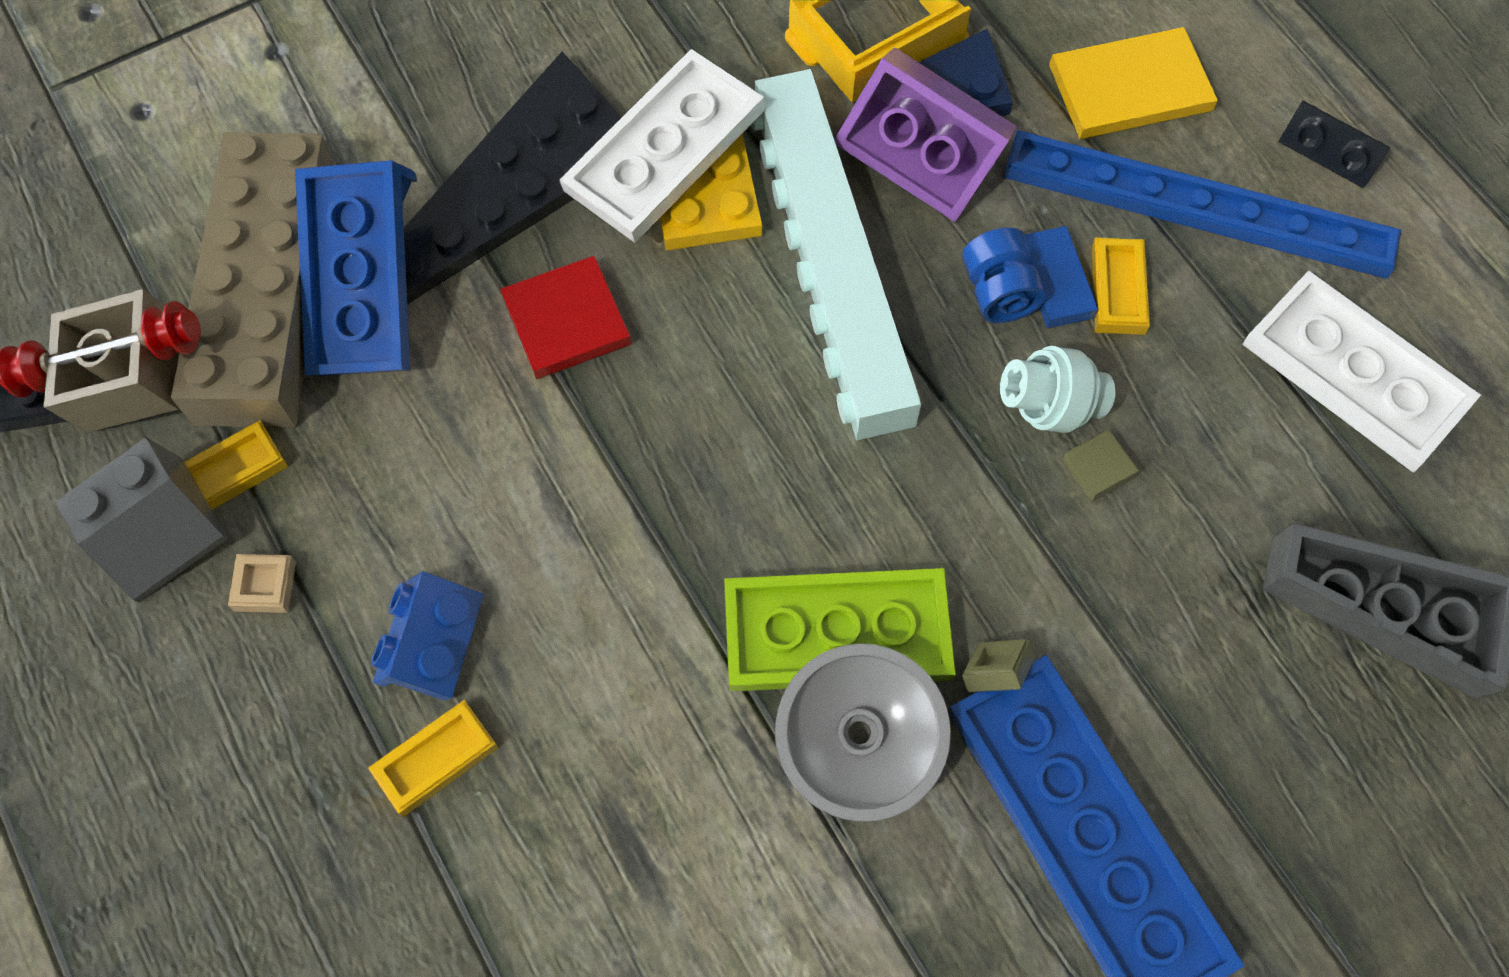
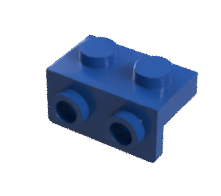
[371,571,484,701]

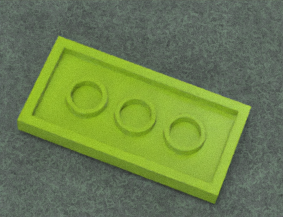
[724,568,955,692]

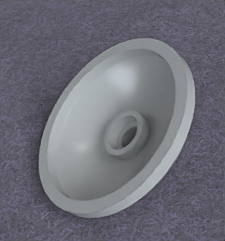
[775,644,951,821]

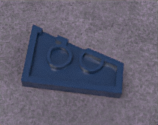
[863,29,1013,116]

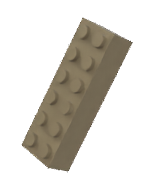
[171,132,336,428]

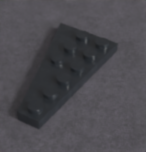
[404,51,622,304]

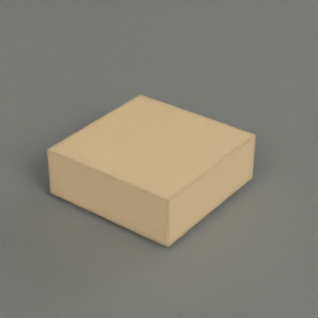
[228,554,296,613]

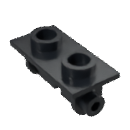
[1278,100,1391,189]

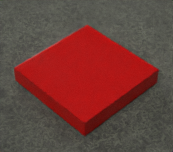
[500,255,631,380]

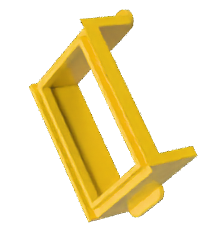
[785,0,971,103]

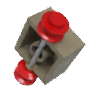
[0,289,201,433]

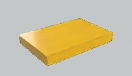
[1049,27,1218,139]

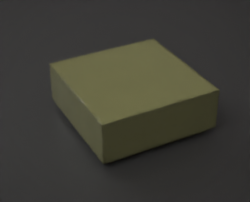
[1062,429,1139,502]
[962,639,1036,692]

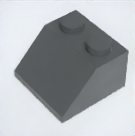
[55,437,228,602]

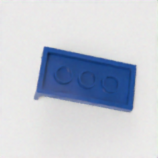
[295,160,417,377]

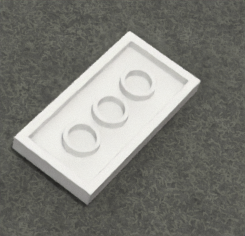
[559,49,766,243]
[1242,270,1481,473]

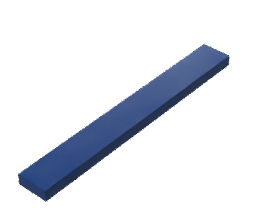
[1003,130,1401,279]

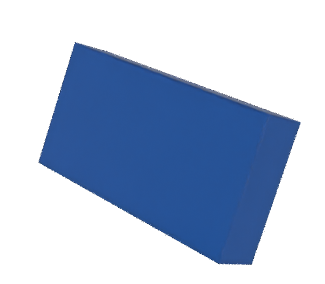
[1024,226,1098,329]

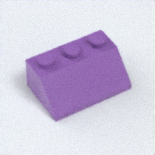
[834,47,1017,222]

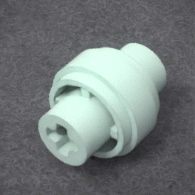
[1000,346,1115,433]

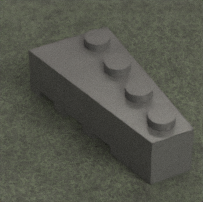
[1263,523,1509,699]

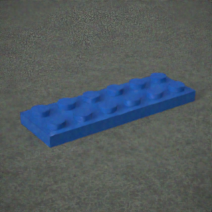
[948,655,1245,977]

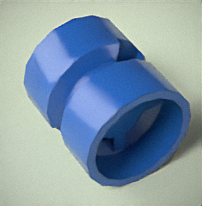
[962,227,1046,323]

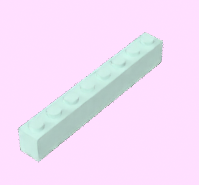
[751,69,921,441]

